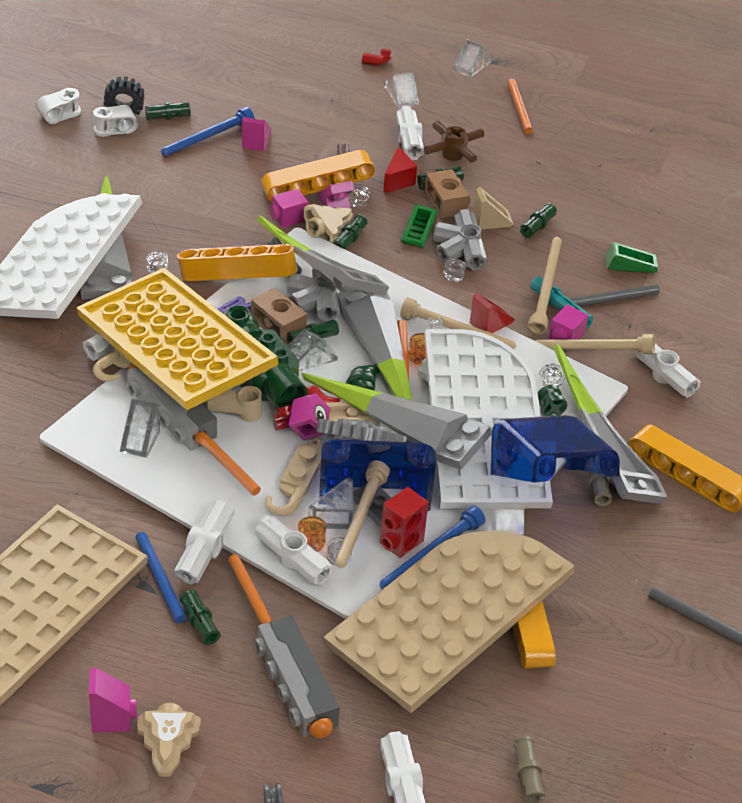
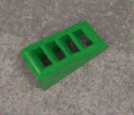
[401,204,438,248]
[606,242,658,273]

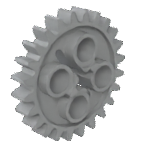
[316,418,407,450]

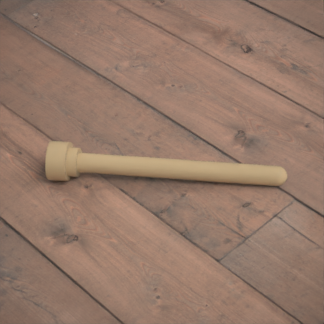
[527,237,562,334]
[400,297,516,350]
[535,334,655,354]
[335,461,390,568]

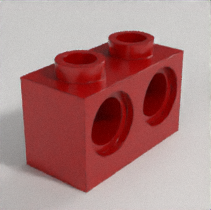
[380,487,429,558]

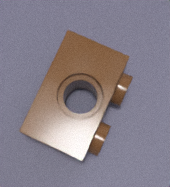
[425,169,471,219]
[251,288,307,344]

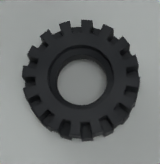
[103,76,145,120]

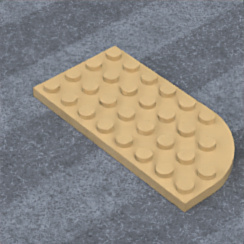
[0,504,148,706]
[323,531,575,713]

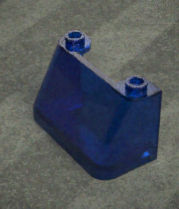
[491,415,620,483]
[318,439,436,511]

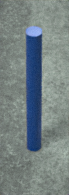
[135,532,186,623]

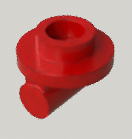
[272,405,292,431]

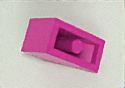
[89,668,137,732]

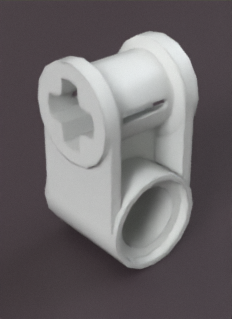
[36,88,81,124]
[93,105,138,137]

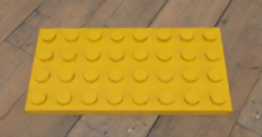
[76,268,278,410]

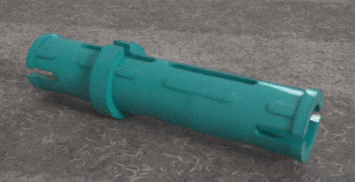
[530,276,594,329]

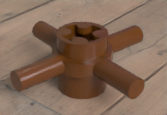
[424,121,484,163]

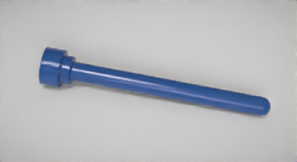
[161,107,255,156]
[379,505,486,590]

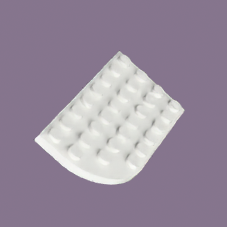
[0,193,142,319]
[424,329,553,509]

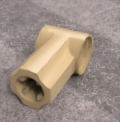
[207,386,262,422]

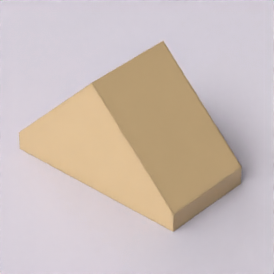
[473,187,514,230]

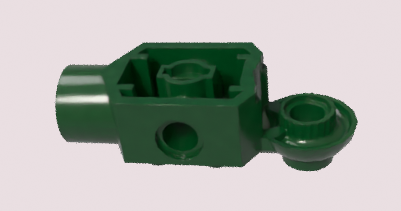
[224,305,308,410]

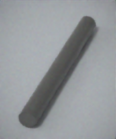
[569,285,660,306]
[648,587,742,645]

